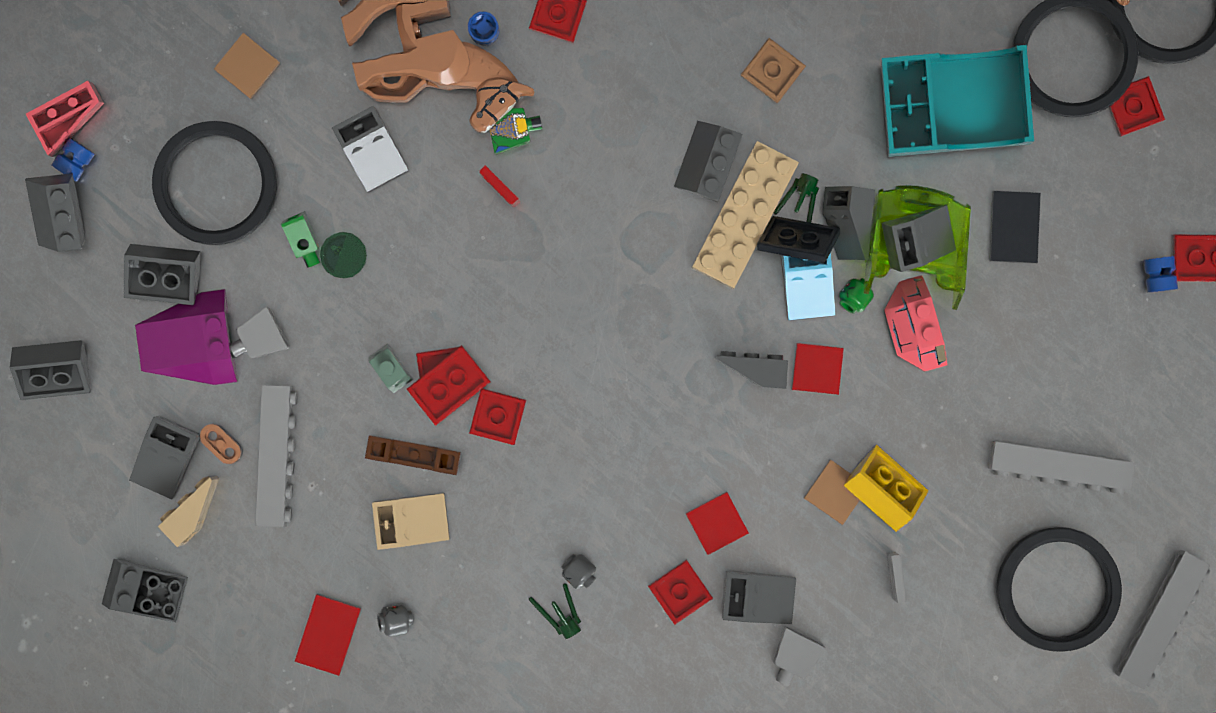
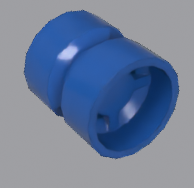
[468,11,500,46]
[51,138,95,182]
[1144,256,1178,293]

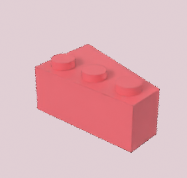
[26,81,104,157]

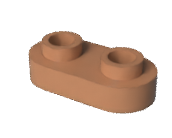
[200,424,242,464]

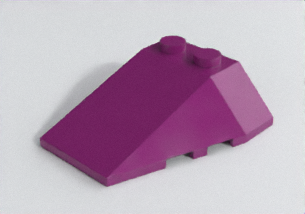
[135,289,238,385]

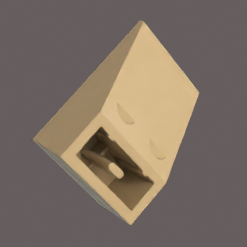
[158,476,219,547]
[372,493,450,550]

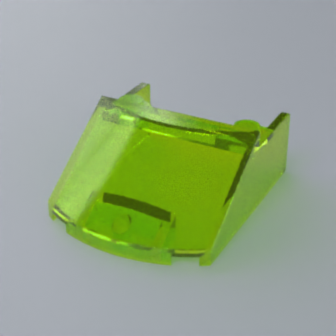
[863,185,971,310]

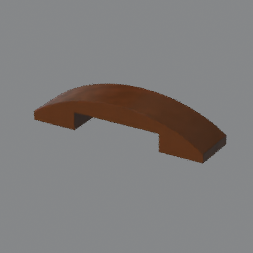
[365,435,461,475]

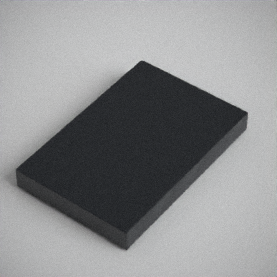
[990,191,1041,263]
[757,216,840,263]

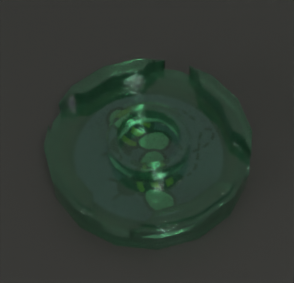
[320,232,367,279]

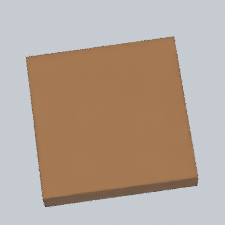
[214,33,280,99]
[740,38,806,104]
[804,460,860,525]

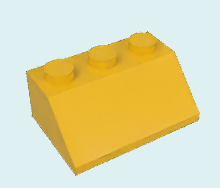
[844,445,929,532]

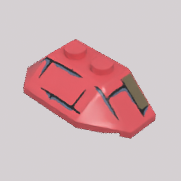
[884,275,947,372]

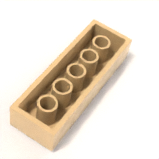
[692,141,799,289]

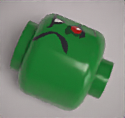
[839,278,874,313]

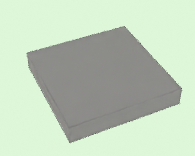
[887,552,907,603]

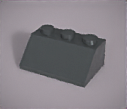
[674,120,743,203]
[25,173,85,252]
[124,244,200,305]
[10,340,91,400]

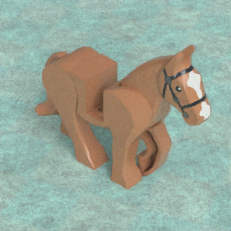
[338,0,534,133]

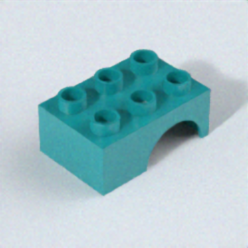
[881,45,1034,157]

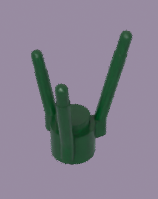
[774,173,819,222]
[529,583,581,639]

